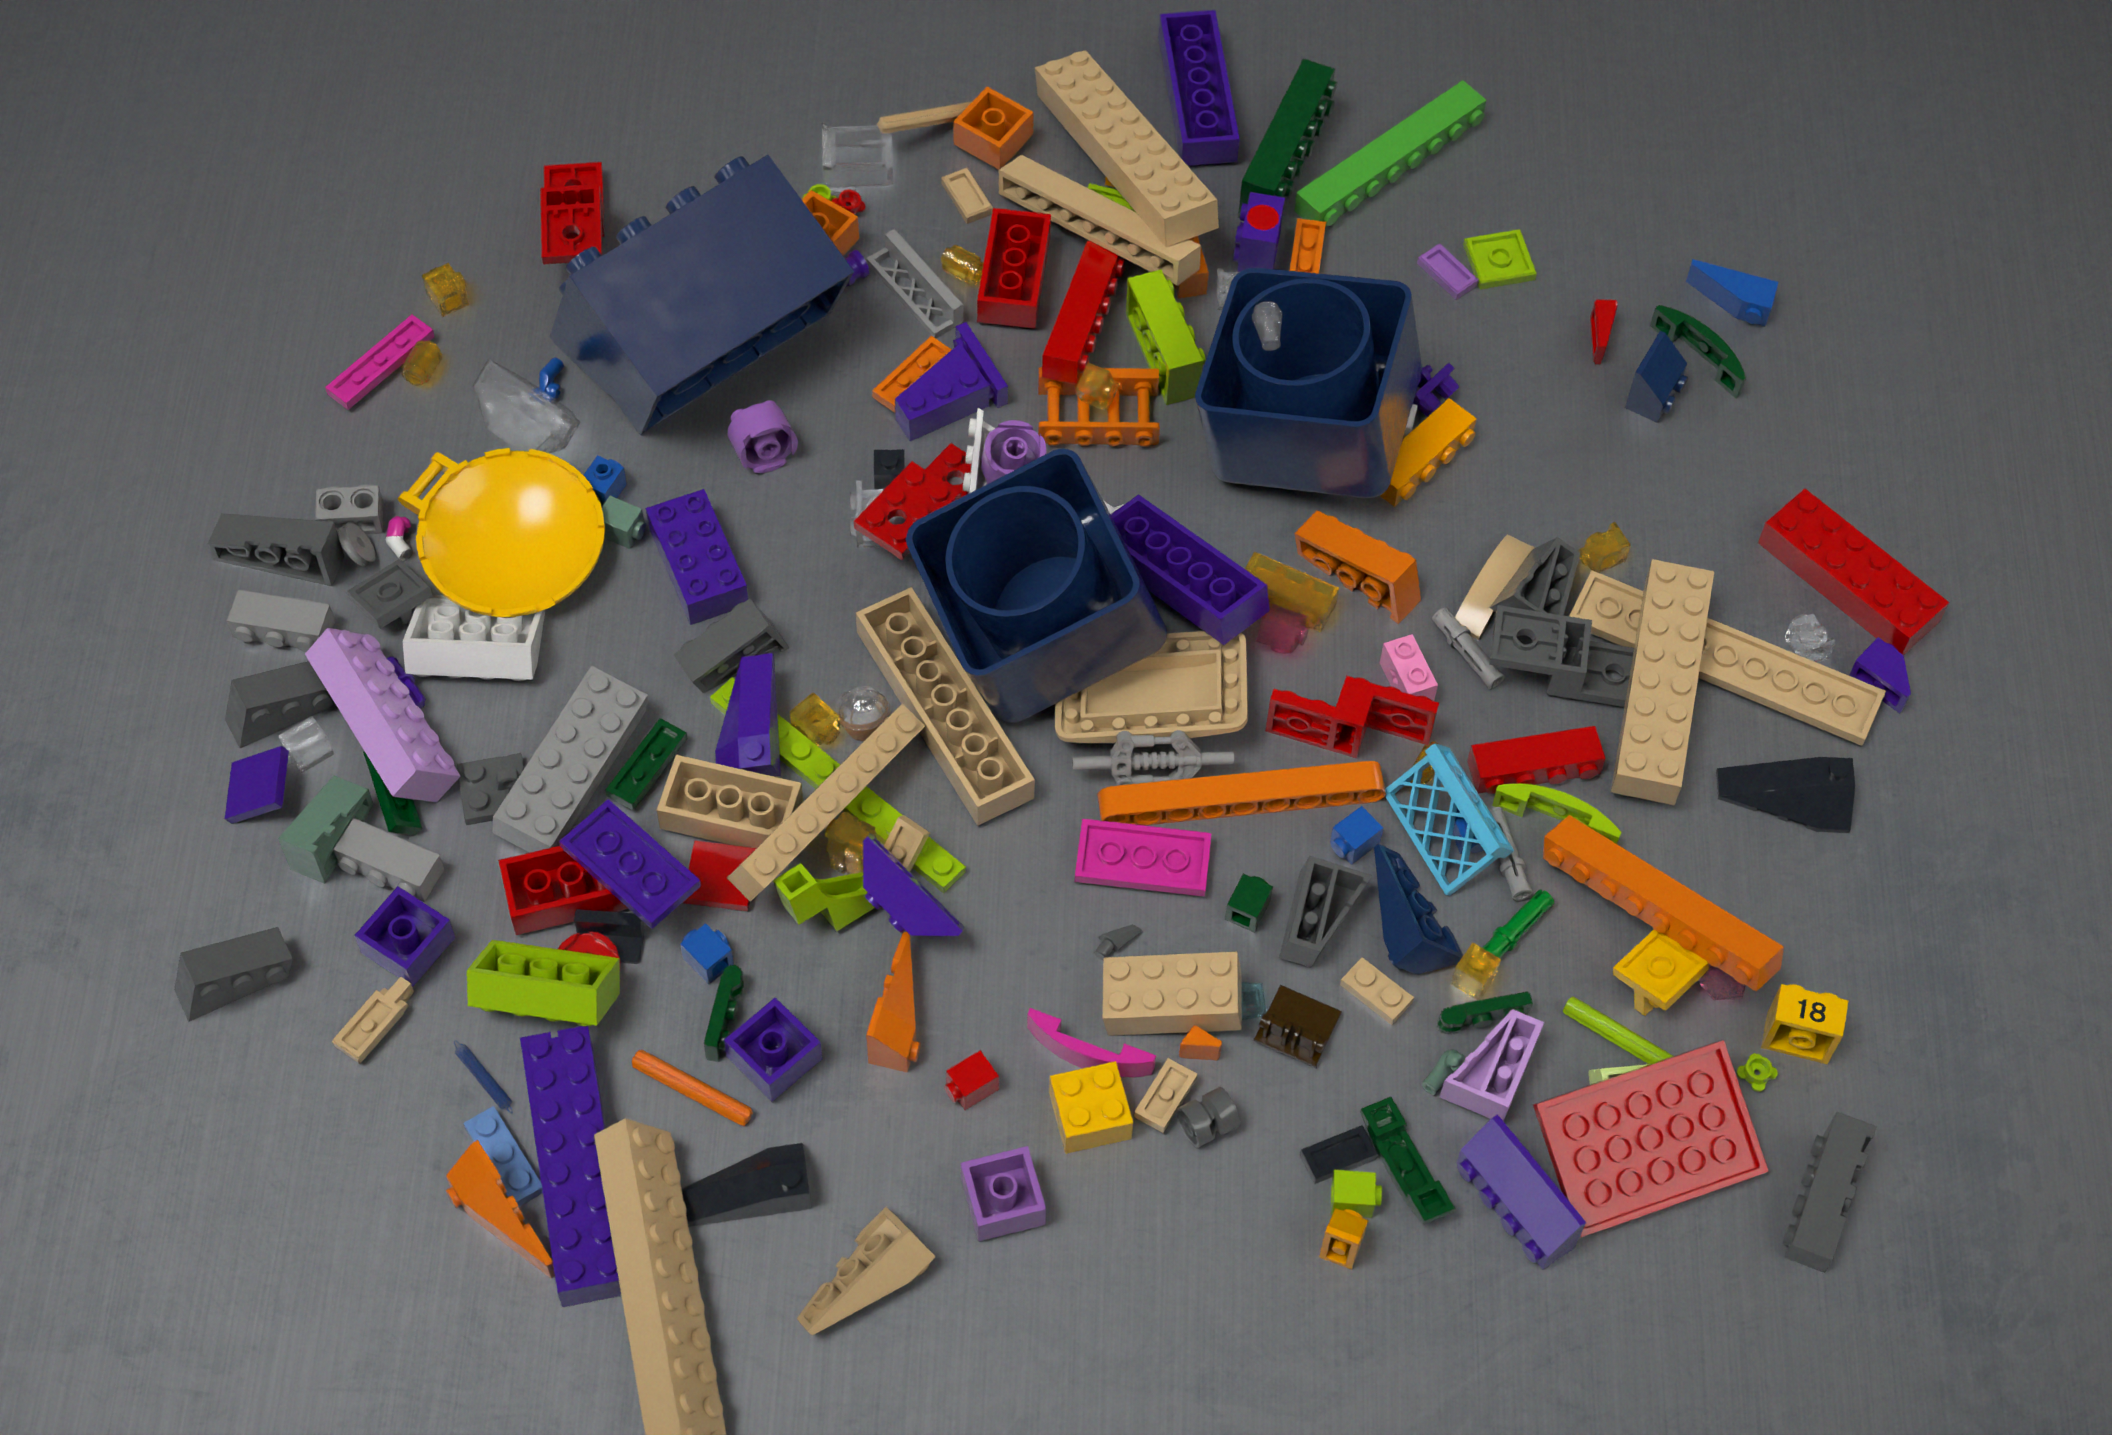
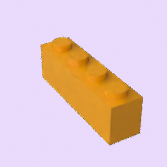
[1380,398,1477,507]

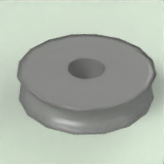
[338,522,376,567]

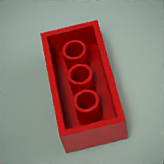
[977,208,1051,329]
[498,846,629,935]

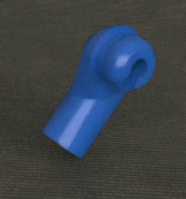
[539,358,564,400]

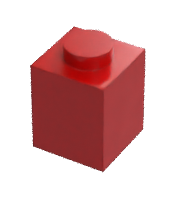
[944,1050,999,1110]

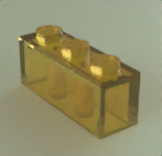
[1245,551,1339,633]

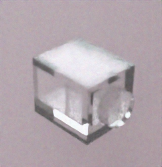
[278,716,334,774]

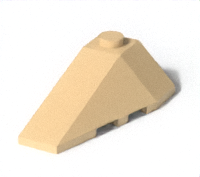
[796,1207,935,1336]

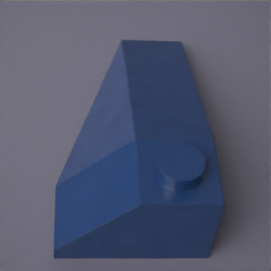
[1374,844,1465,974]

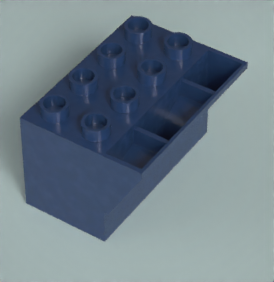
[550,155,854,435]

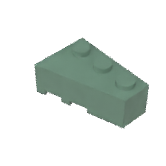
[278,775,374,884]

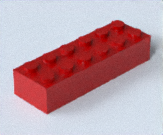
[1758,488,1949,655]

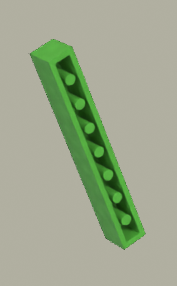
[1294,80,1486,226]

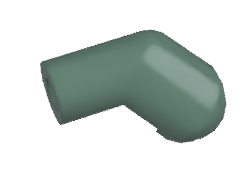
[1421,1049,1465,1095]

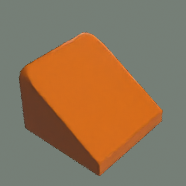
[1179,1025,1222,1061]

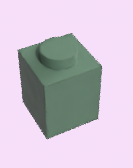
[602,496,646,549]

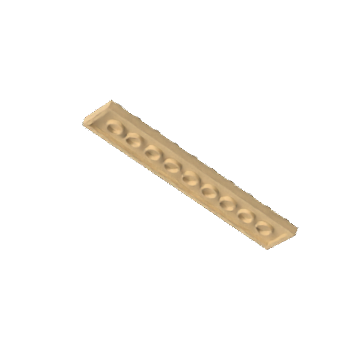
[1569,570,1886,746]

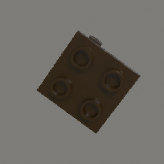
[1254,985,1342,1067]

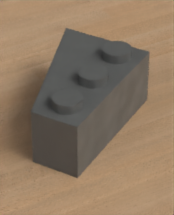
[1489,537,1580,615]
[674,598,790,693]
[225,661,335,748]
[1279,855,1372,968]
[174,927,293,1022]

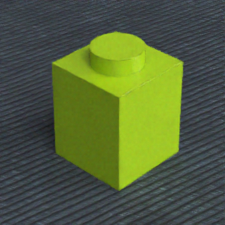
[1330,1170,1382,1218]

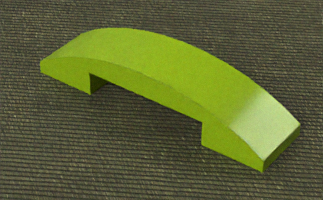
[1492,784,1621,844]

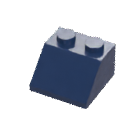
[1625,331,1688,423]

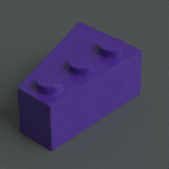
[895,343,989,441]

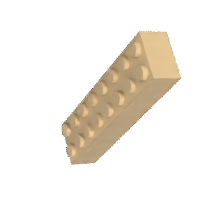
[1611,559,1714,805]
[856,587,1035,826]

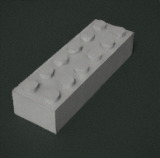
[492,665,648,853]

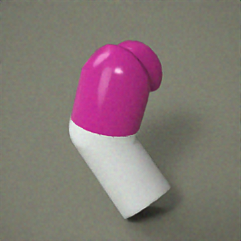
[385,516,413,561]

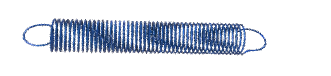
[454,1040,513,1114]

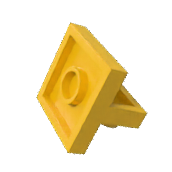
[1613,929,1709,1016]

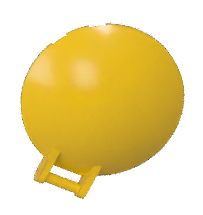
[398,448,605,617]

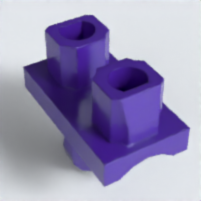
[1413,362,1460,417]

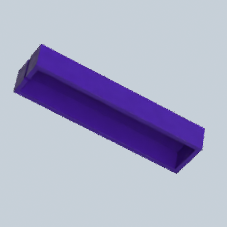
[520,1026,621,1308]

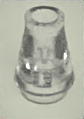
[1251,302,1282,351]

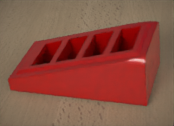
[1590,299,1618,365]

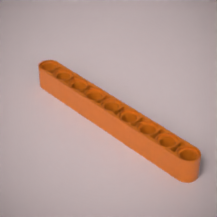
[1097,761,1386,825]

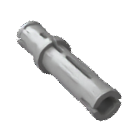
[1431,607,1505,689]
[1489,807,1533,901]

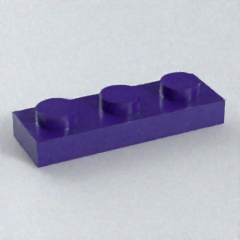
[953,322,1008,408]

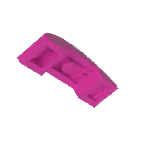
[1027,1008,1156,1077]

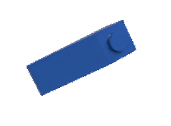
[1686,259,1779,326]

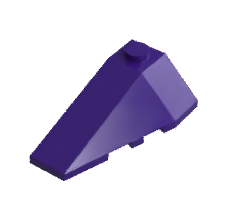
[715,653,781,777]

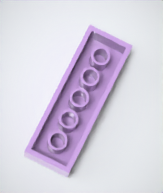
[305,628,461,802]

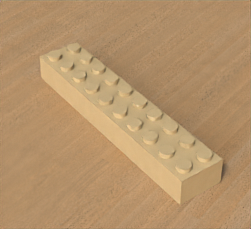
[1035,50,1219,247]
[594,1118,726,1435]

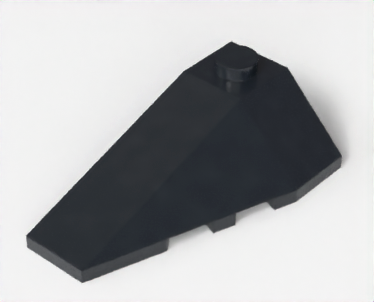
[1716,757,1855,833]

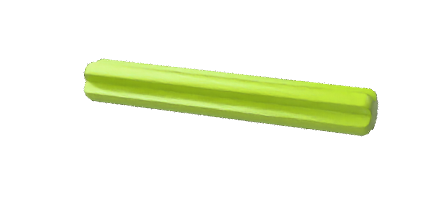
[1563,996,1673,1064]

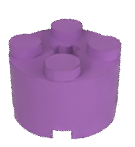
[728,400,798,473]
[981,420,1046,484]

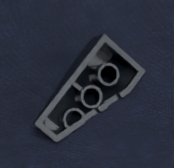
[681,1143,812,1227]

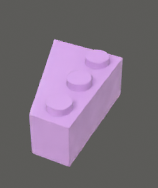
[1440,1009,1544,1121]

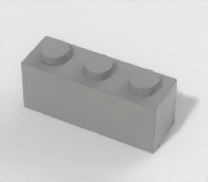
[227,589,335,652]
[333,818,444,902]

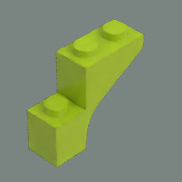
[773,863,875,931]

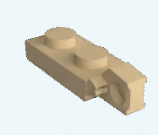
[332,976,414,1064]

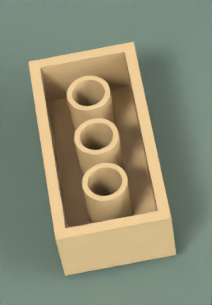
[657,755,803,848]
[1103,952,1242,1036]

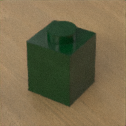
[1225,873,1273,933]

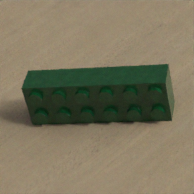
[1238,58,1337,218]

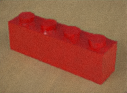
[1467,726,1606,794]

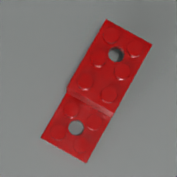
[540,162,605,265]
[853,443,971,560]
[1265,675,1439,759]

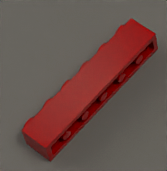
[1042,241,1125,384]

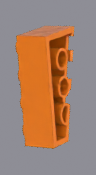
[1294,510,1421,624]

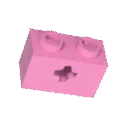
[1380,634,1438,701]

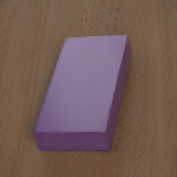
[1417,243,1479,300]

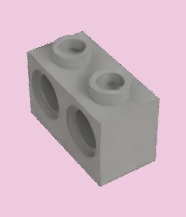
[315,484,384,534]

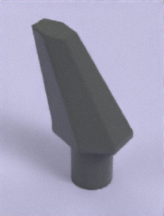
[1094,924,1142,960]

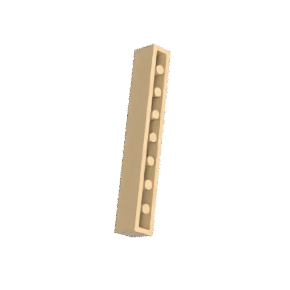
[999,155,1201,285]
[727,703,925,902]

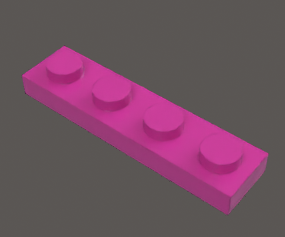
[325,314,435,410]

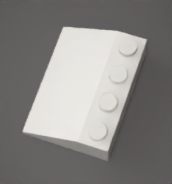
[403,595,545,681]

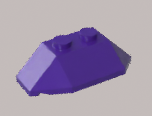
[863,833,964,936]

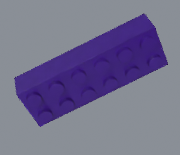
[1158,10,1240,166]
[1111,494,1270,645]

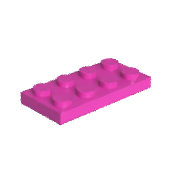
[1074,819,1212,897]

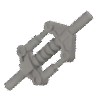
[1072,730,1234,786]

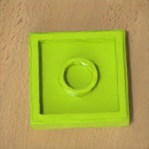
[1463,229,1537,290]

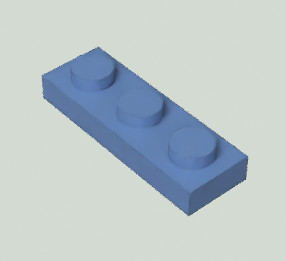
[463,1106,543,1207]

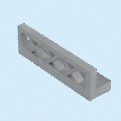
[866,229,963,338]

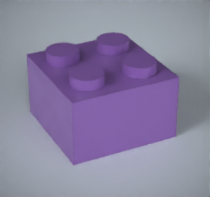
[960,1146,1046,1242]

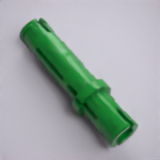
[1476,889,1554,968]

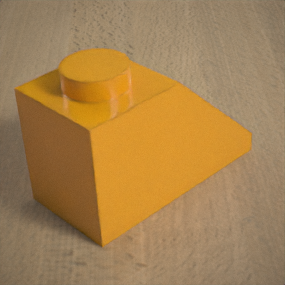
[1319,1208,1369,1270]

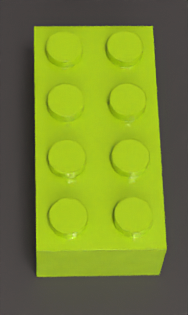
[1126,269,1206,406]
[466,940,620,1026]

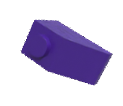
[1849,637,1911,714]

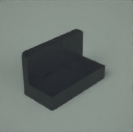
[574,909,645,964]

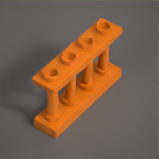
[1038,367,1160,446]

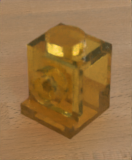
[1076,362,1120,411]
[1578,522,1631,573]
[790,692,840,747]

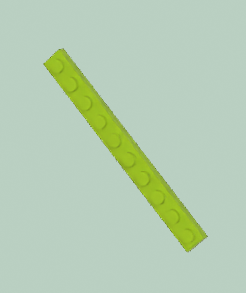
[710,677,966,894]

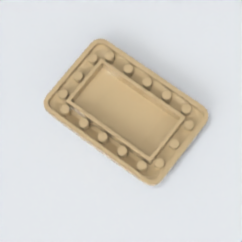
[1055,631,1248,743]

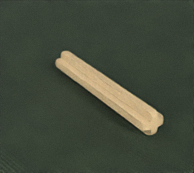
[877,101,971,134]

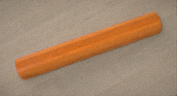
[631,1050,753,1126]

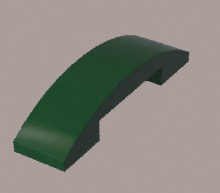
[1650,305,1746,398]
[1360,1096,1455,1224]

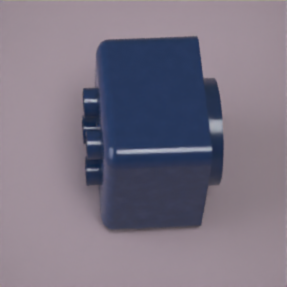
[1195,268,1422,498]
[906,448,1167,723]

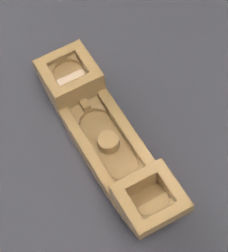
[1455,534,1535,640]

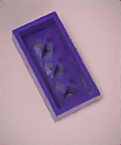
[646,489,748,625]

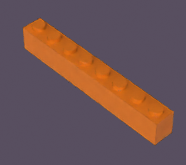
[1543,815,1784,992]

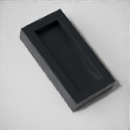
[1300,1125,1377,1184]

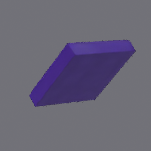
[224,746,289,824]

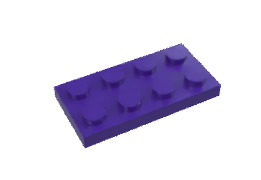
[559,799,701,929]

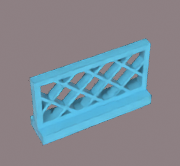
[1385,743,1514,896]

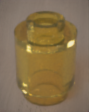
[940,244,984,284]
[402,341,443,386]

